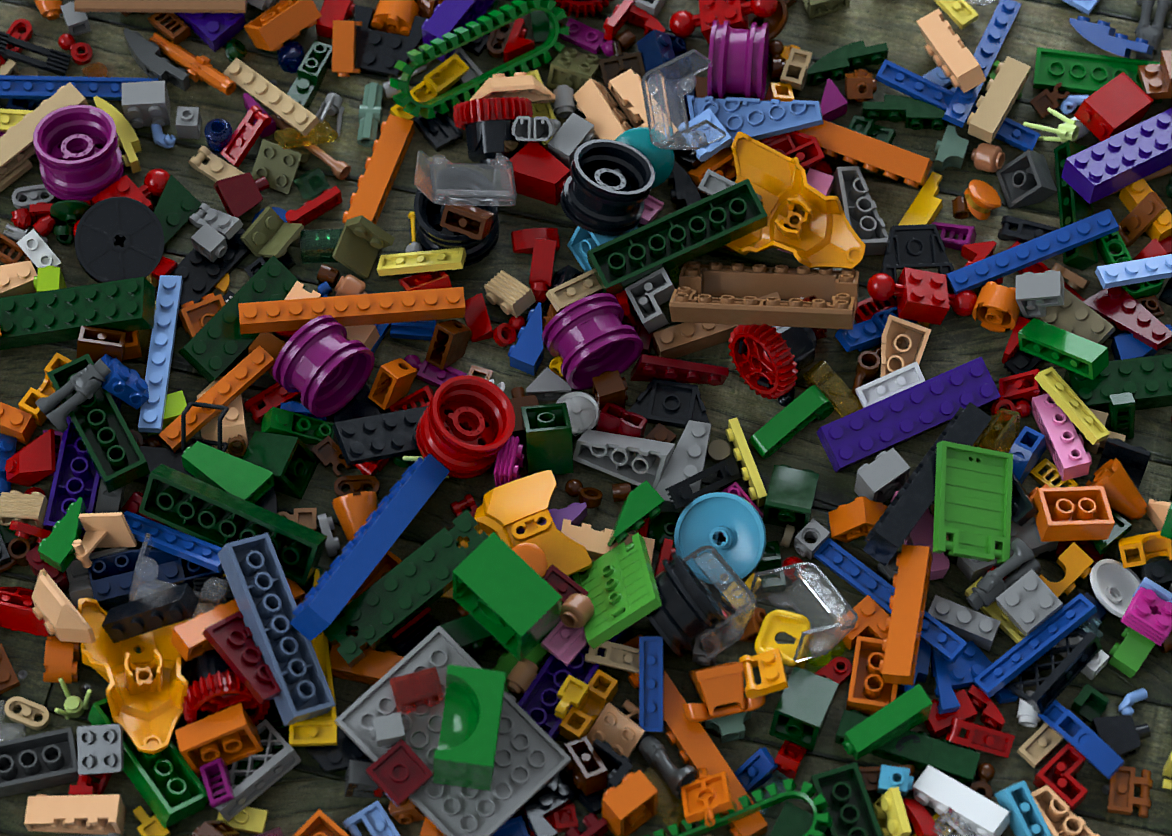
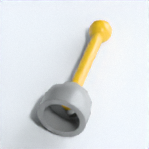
[406,211,423,253]

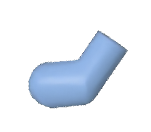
[1060,95,1089,114]
[151,124,176,149]
[1118,688,1148,716]

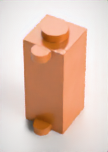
[332,20,362,77]

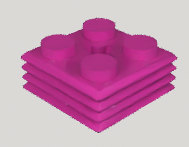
[494,436,525,487]
[1121,587,1172,646]

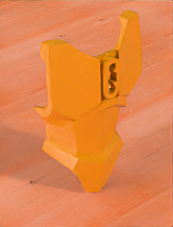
[726,132,866,269]
[441,470,592,599]
[78,598,193,754]

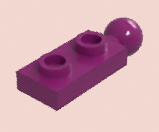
[560,18,617,57]
[404,354,467,388]

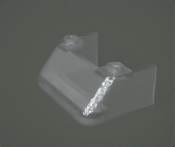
[641,49,726,150]
[414,151,517,206]
[129,533,230,623]
[683,546,757,660]
[746,562,858,662]

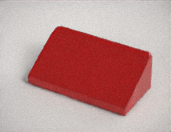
[465,293,493,343]

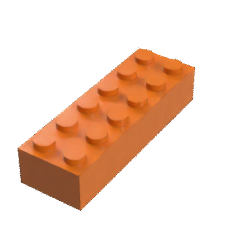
[800,120,933,188]

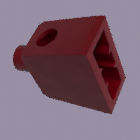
[213,172,270,218]

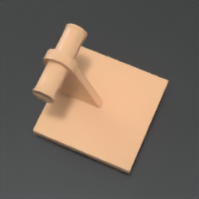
[72,512,137,569]
[586,699,645,758]

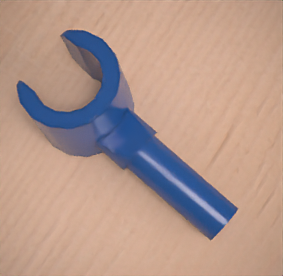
[318,281,332,297]

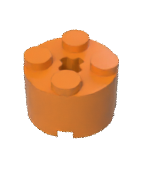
[371,0,420,36]
[972,281,1021,333]
[43,635,81,684]

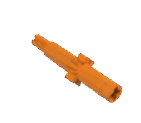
[149,33,236,96]

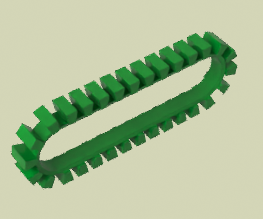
[390,0,569,119]
[645,779,832,836]

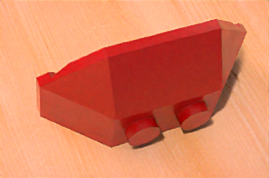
[760,131,825,171]
[0,587,76,637]

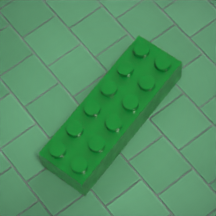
[88,698,208,829]

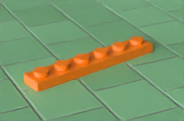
[158,345,275,452]

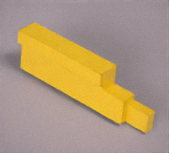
[898,172,943,225]

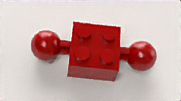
[669,0,778,44]
[73,168,170,237]
[867,267,979,325]

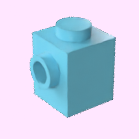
[877,764,913,797]

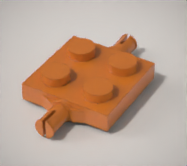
[680,767,733,827]

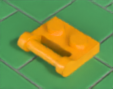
[739,648,788,699]

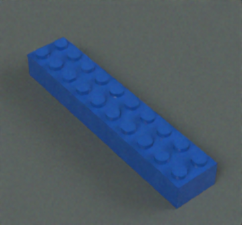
[289,453,450,642]

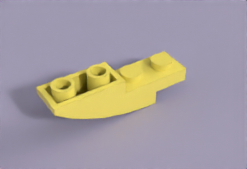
[93,96,142,174]

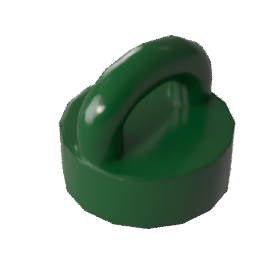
[225,39,247,62]
[53,224,74,245]

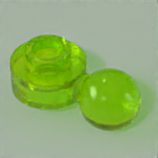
[806,638,846,667]

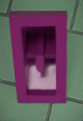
[821,79,848,122]

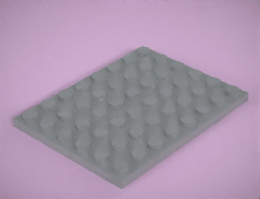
[335,625,571,836]

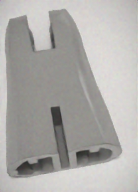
[512,116,561,141]

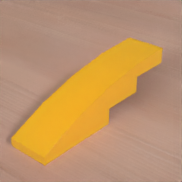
[389,53,470,121]

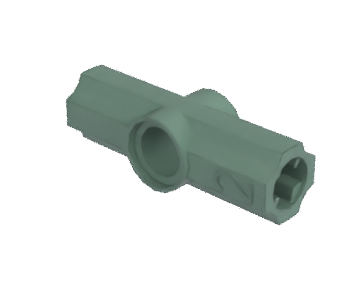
[357,82,384,147]

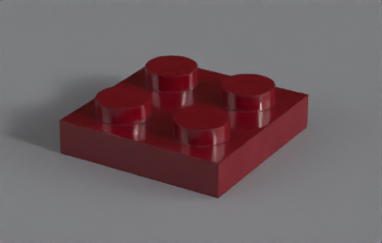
[365,739,433,808]

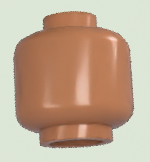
[971,143,1005,173]
[333,274,368,296]
[560,593,594,629]

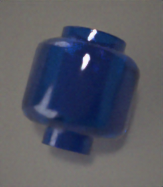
[277,41,305,73]
[204,118,233,150]

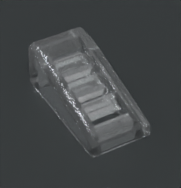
[931,807,976,836]

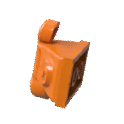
[682,661,766,722]

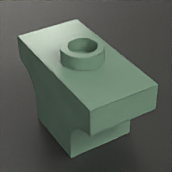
[933,124,970,173]
[704,705,752,743]

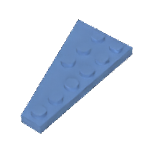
[687,95,824,148]

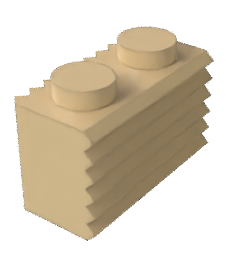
[484,270,536,318]
[0,490,48,529]

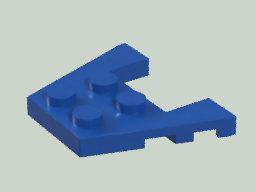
[930,641,1019,714]

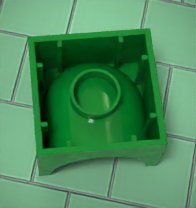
[453,532,562,662]
[433,664,506,791]

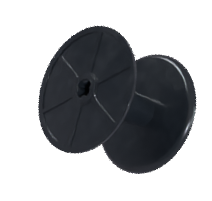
[75,197,165,283]

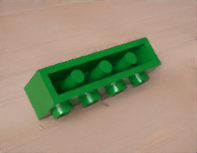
[1018,318,1109,380]

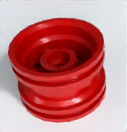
[416,375,515,479]

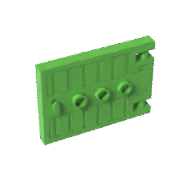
[933,441,1013,564]
[572,533,662,649]

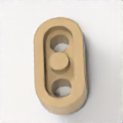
[4,696,51,730]

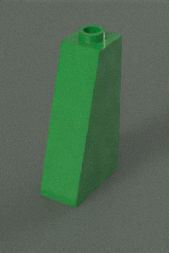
[182,441,274,504]
[843,684,932,760]

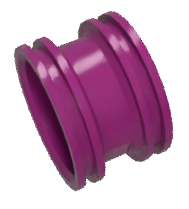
[707,20,769,101]
[33,105,124,201]
[542,293,643,390]
[273,315,375,418]

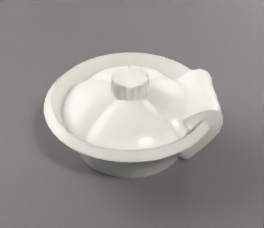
[556,391,601,436]

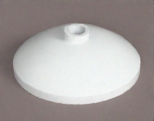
[1090,559,1142,618]

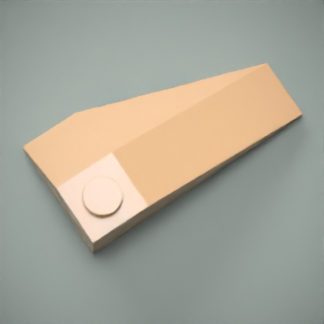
[881,314,931,377]

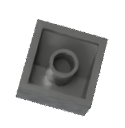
[996,150,1057,209]

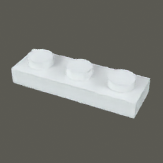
[855,361,925,408]

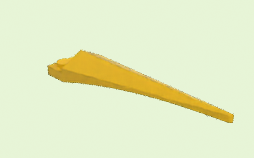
[289,569,338,747]

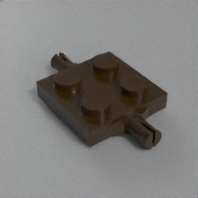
[598,41,650,101]

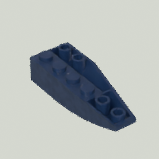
[637,30,696,143]
[88,549,225,611]

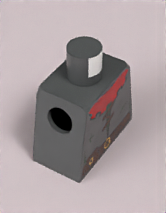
[344,760,384,798]

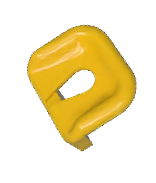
[754,610,813,669]

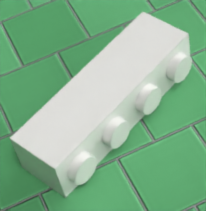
[913,765,1010,836]

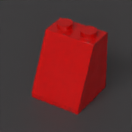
[1074,72,1154,141]
[502,141,571,205]

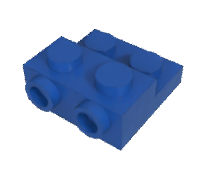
[100,354,149,409]

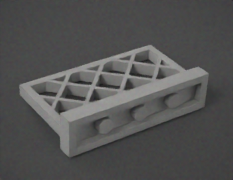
[198,719,302,822]

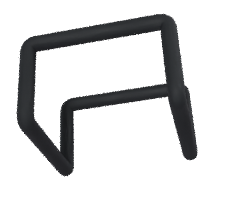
[181,402,229,452]

